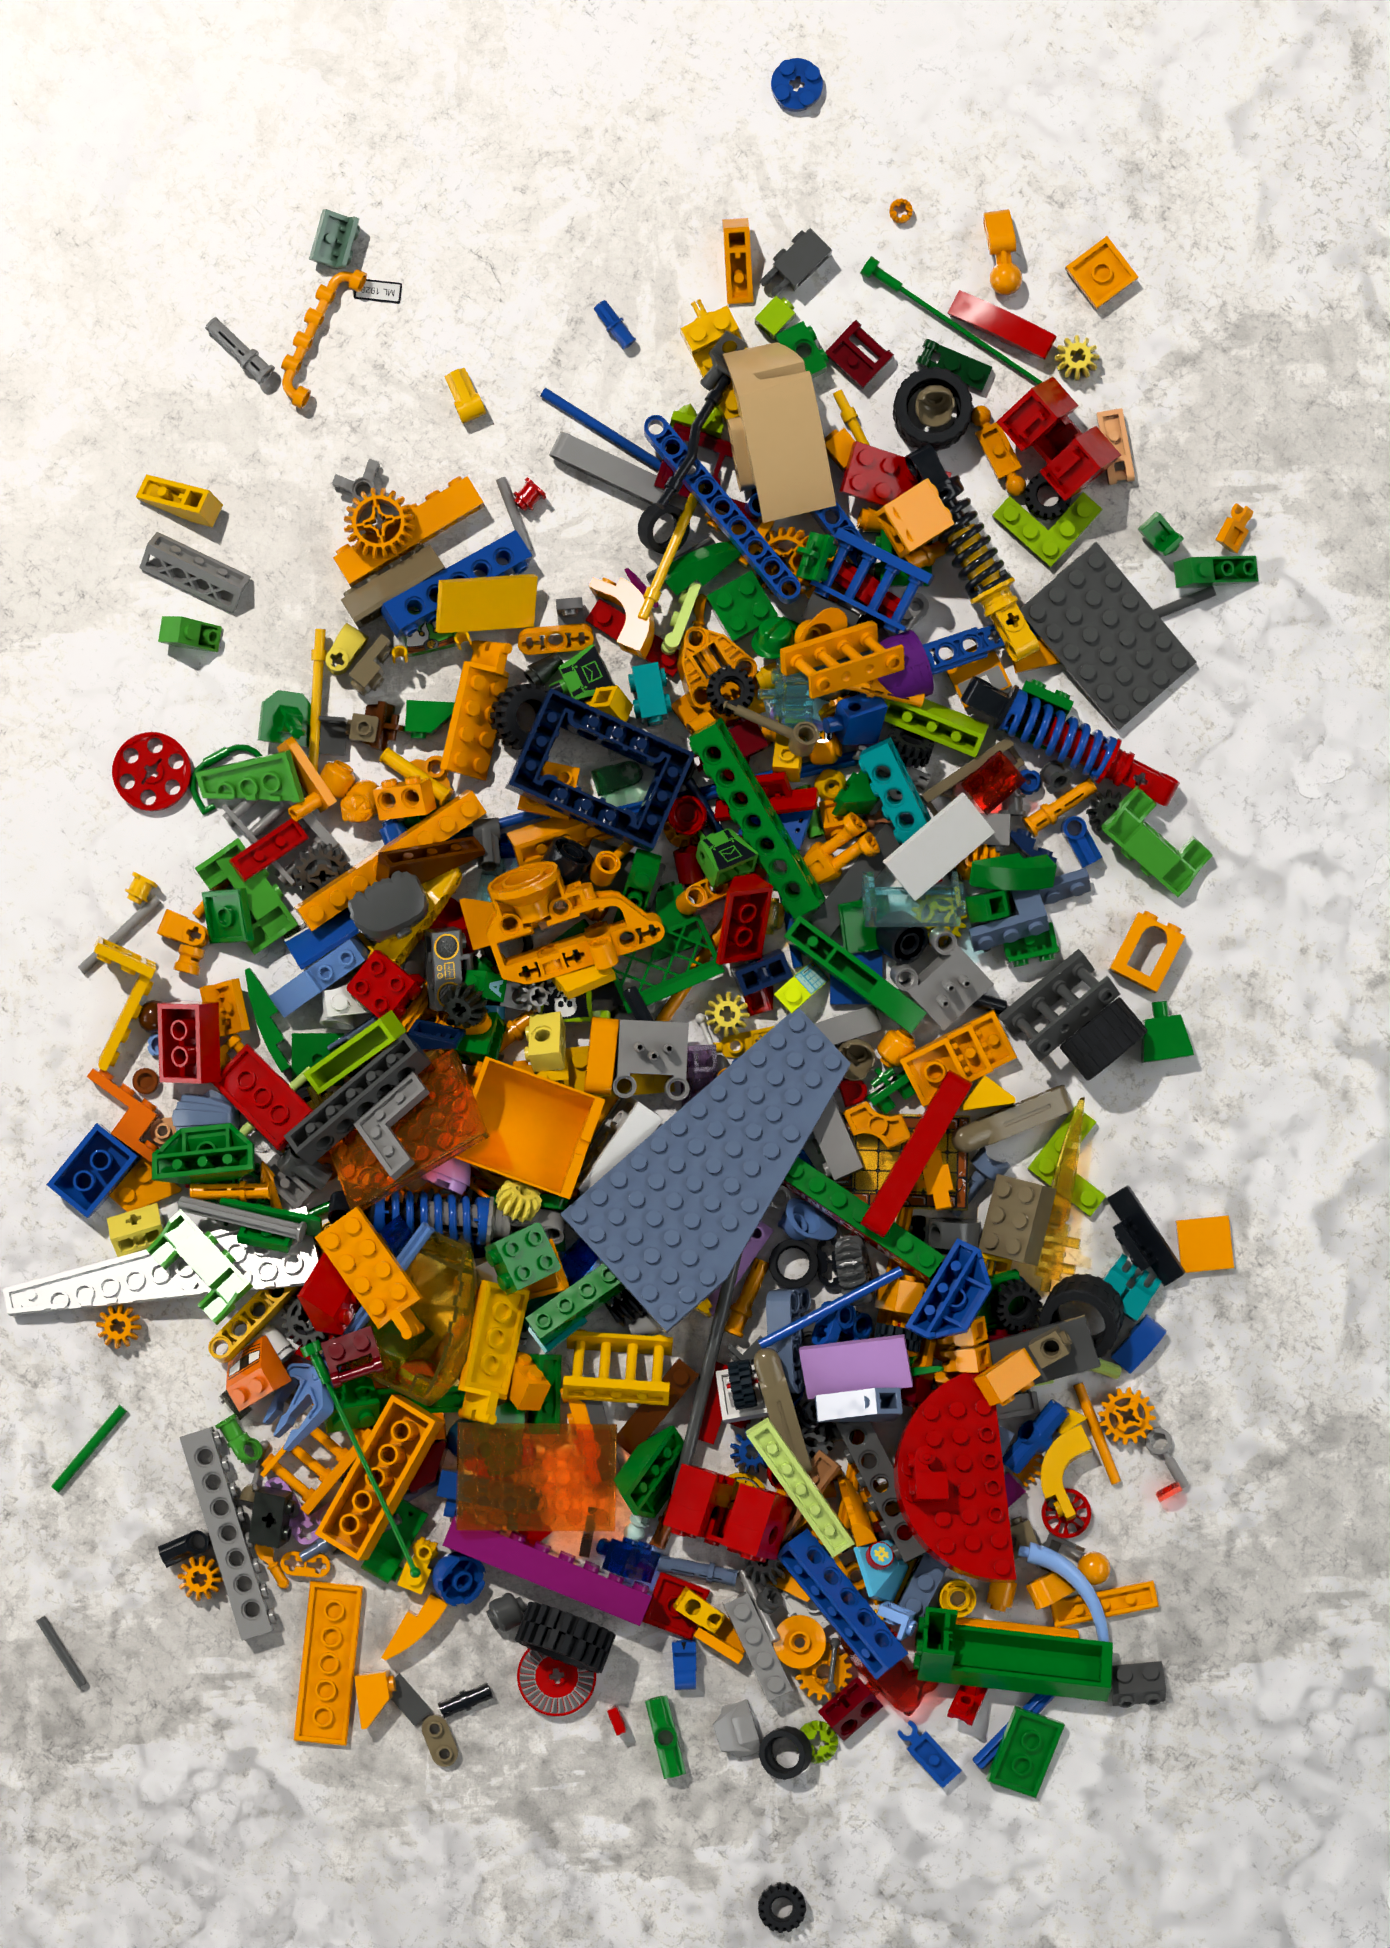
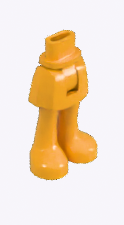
[799,812,880,888]

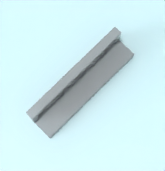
[139,532,251,613]

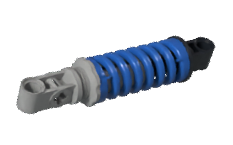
[328,1186,565,1246]

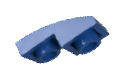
[1111,1314,1167,1374]

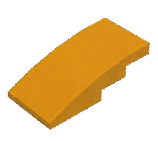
[899,1009,1017,1107]

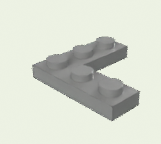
[353,1071,430,1180]

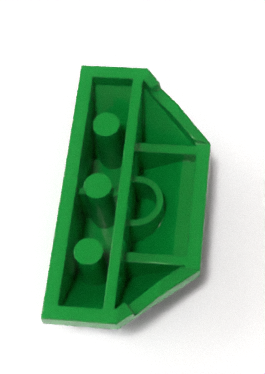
[152,1123,255,1184]
[614,1426,684,1519]

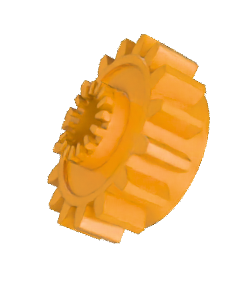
[795,1642,852,1701]

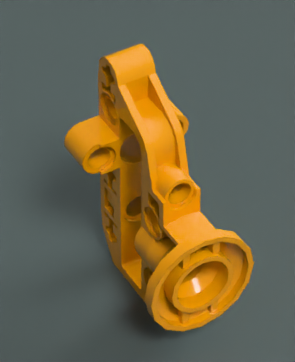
[486,861,665,984]

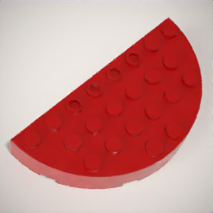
[894,1367,1017,1583]

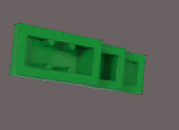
[245,968,291,1073]

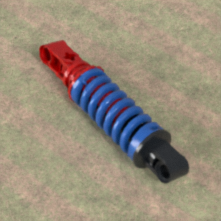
[961,676,1180,807]

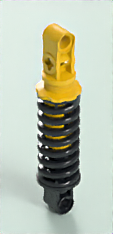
[905,444,1040,662]

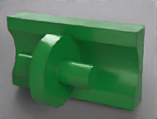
[796,531,837,582]
[866,1067,916,1114]

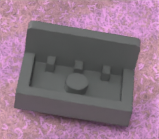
[1111,1661,1166,1708]

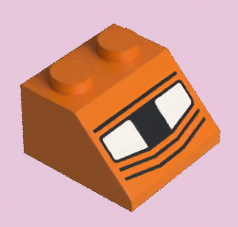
[226,1335,292,1412]

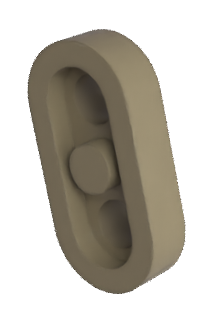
[422,1714,458,1767]

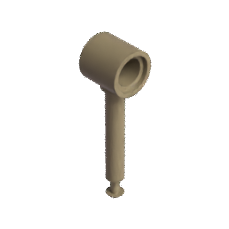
[723,700,819,757]

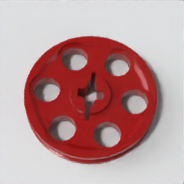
[112,732,192,811]

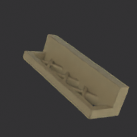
[920,736,1025,816]

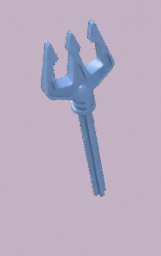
[263,1221,435,1452]

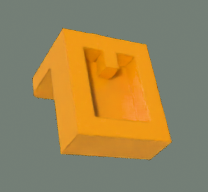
[819,800,846,841]

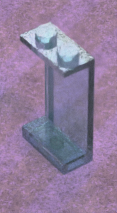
[861,871,966,927]

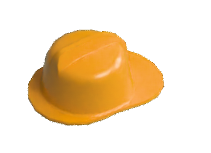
[793,607,848,645]

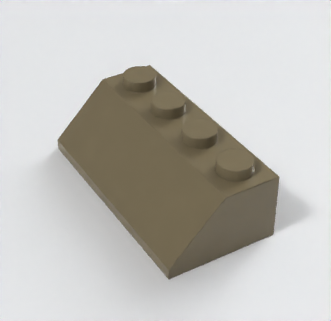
[341,544,445,629]

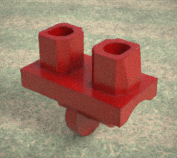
[947,1685,989,1726]

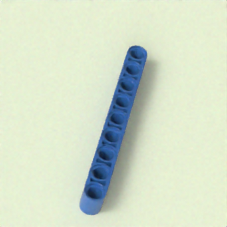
[644,415,801,604]

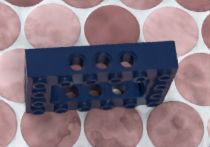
[505,688,695,852]

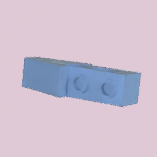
[269,935,369,1018]

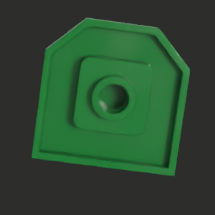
[257,690,311,748]

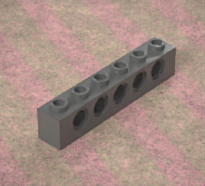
[284,1033,432,1165]

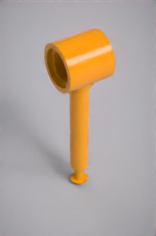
[588,842,635,886]

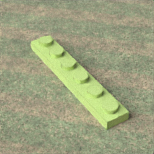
[746,1417,855,1557]

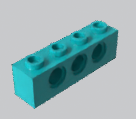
[858,737,931,844]

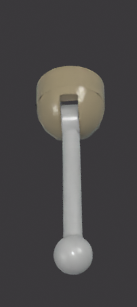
[240,1440,270,1503]

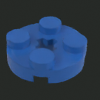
[771,58,823,112]

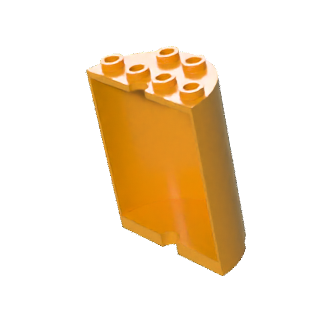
[445,1056,605,1200]

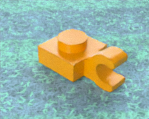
[1215,503,1253,553]

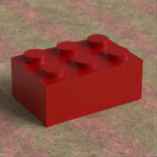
[157,1001,221,1084]

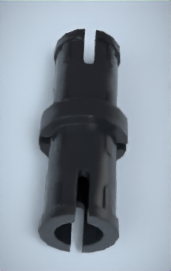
[438,1682,493,1719]

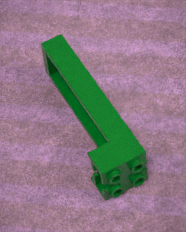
[913,1607,1113,1702]

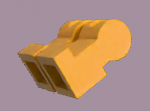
[938,1316,992,1373]

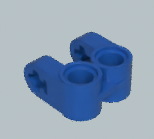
[812,1301,873,1345]

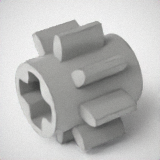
[516,981,551,1012]

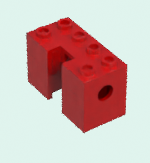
[996,377,1121,501]
[663,1463,794,1563]

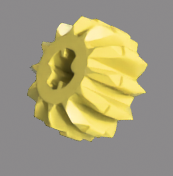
[1054,335,1099,381]
[705,992,750,1037]
[495,1179,542,1223]

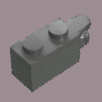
[759,228,832,297]

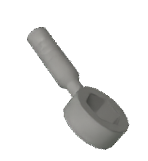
[1145,1428,1189,1489]

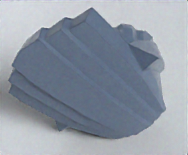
[172,1090,240,1132]

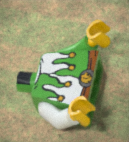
[392,607,473,664]

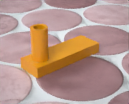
[277,736,337,822]

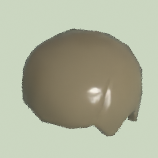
[915,385,955,427]
[838,1038,876,1081]

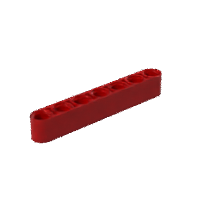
[860,1070,972,1238]

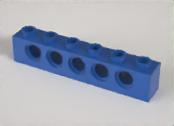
[380,530,533,638]
[777,1528,909,1680]

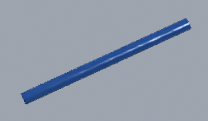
[540,387,675,477]
[758,1266,904,1348]

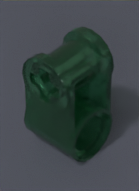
[591,761,643,797]

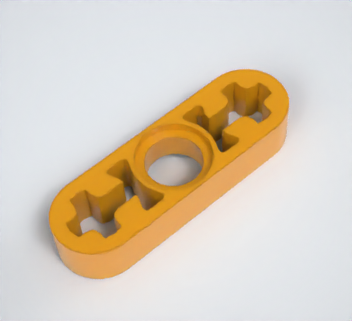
[518,623,594,655]

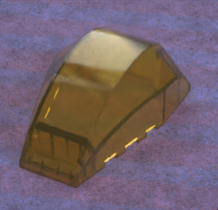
[346,1231,477,1406]

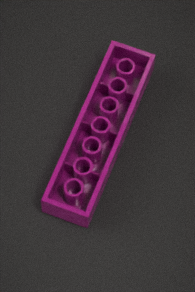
[442,1510,652,1626]

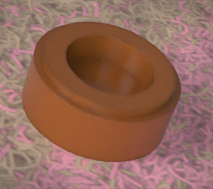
[132,1068,160,1094]

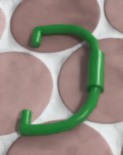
[190,744,263,815]

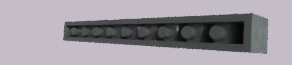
[801,1310,927,1564]

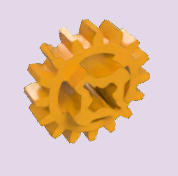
[1098,1387,1156,1445]

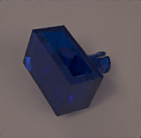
[596,1536,661,1583]

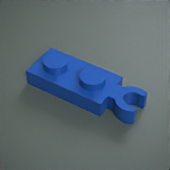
[897,1720,962,1788]

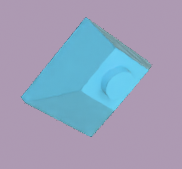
[853,1540,909,1602]

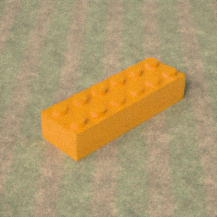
[315,1395,445,1561]

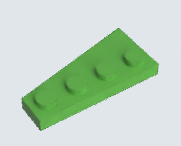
[195,750,305,802]

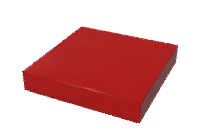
[642,1571,710,1640]

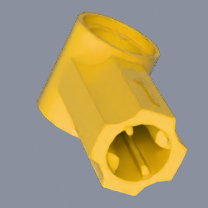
[444,368,487,424]

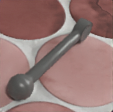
[824,1638,840,1693]

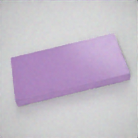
[799,1334,913,1399]

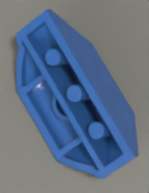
[905,1238,992,1340]

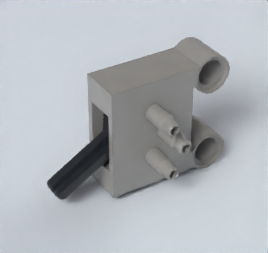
[890,926,1007,1031]
[612,986,690,1101]

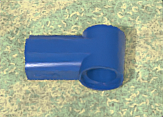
[1060,816,1102,868]

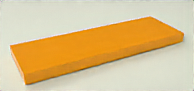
[294,1581,363,1746]

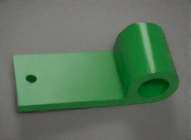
[361,1499,429,1584]

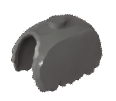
[348,871,429,943]

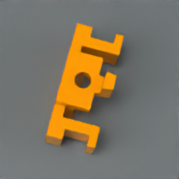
[916,1149,954,1211]

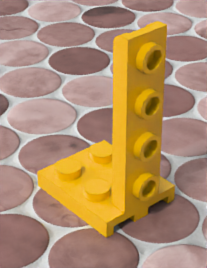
[93,936,156,1071]

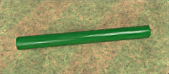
[51,1404,127,1492]

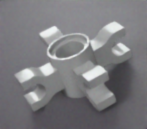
[332,458,396,523]

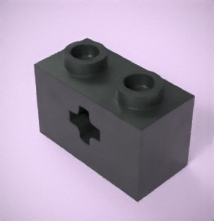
[248,1486,295,1549]

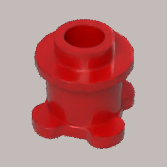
[513,477,546,511]

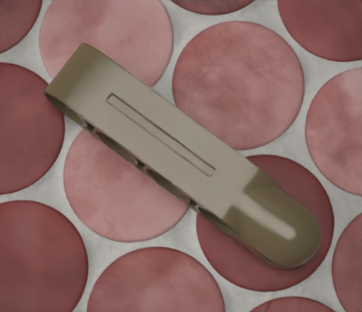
[951,1085,1074,1153]
[753,1348,813,1472]

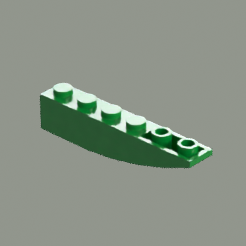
[784,915,927,1034]

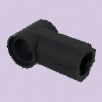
[158,1528,212,1568]

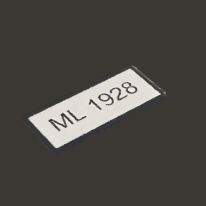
[354,279,402,303]

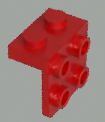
[347,950,426,1019]

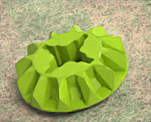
[796,1720,838,1764]

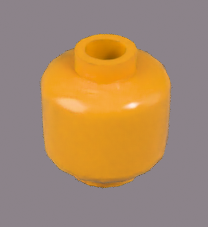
[320,760,355,799]
[877,1028,916,1068]

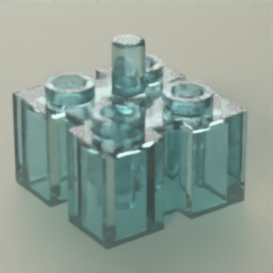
[757,658,814,729]

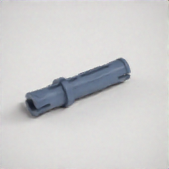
[657,1554,738,1587]

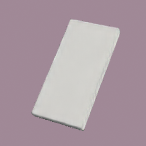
[882,792,995,901]

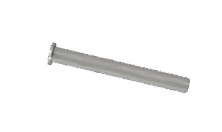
[178,1196,307,1243]

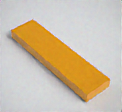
[1050,1580,1159,1628]

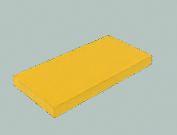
[435,574,538,633]

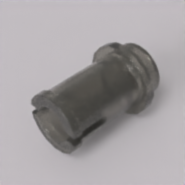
[219,1390,252,1420]

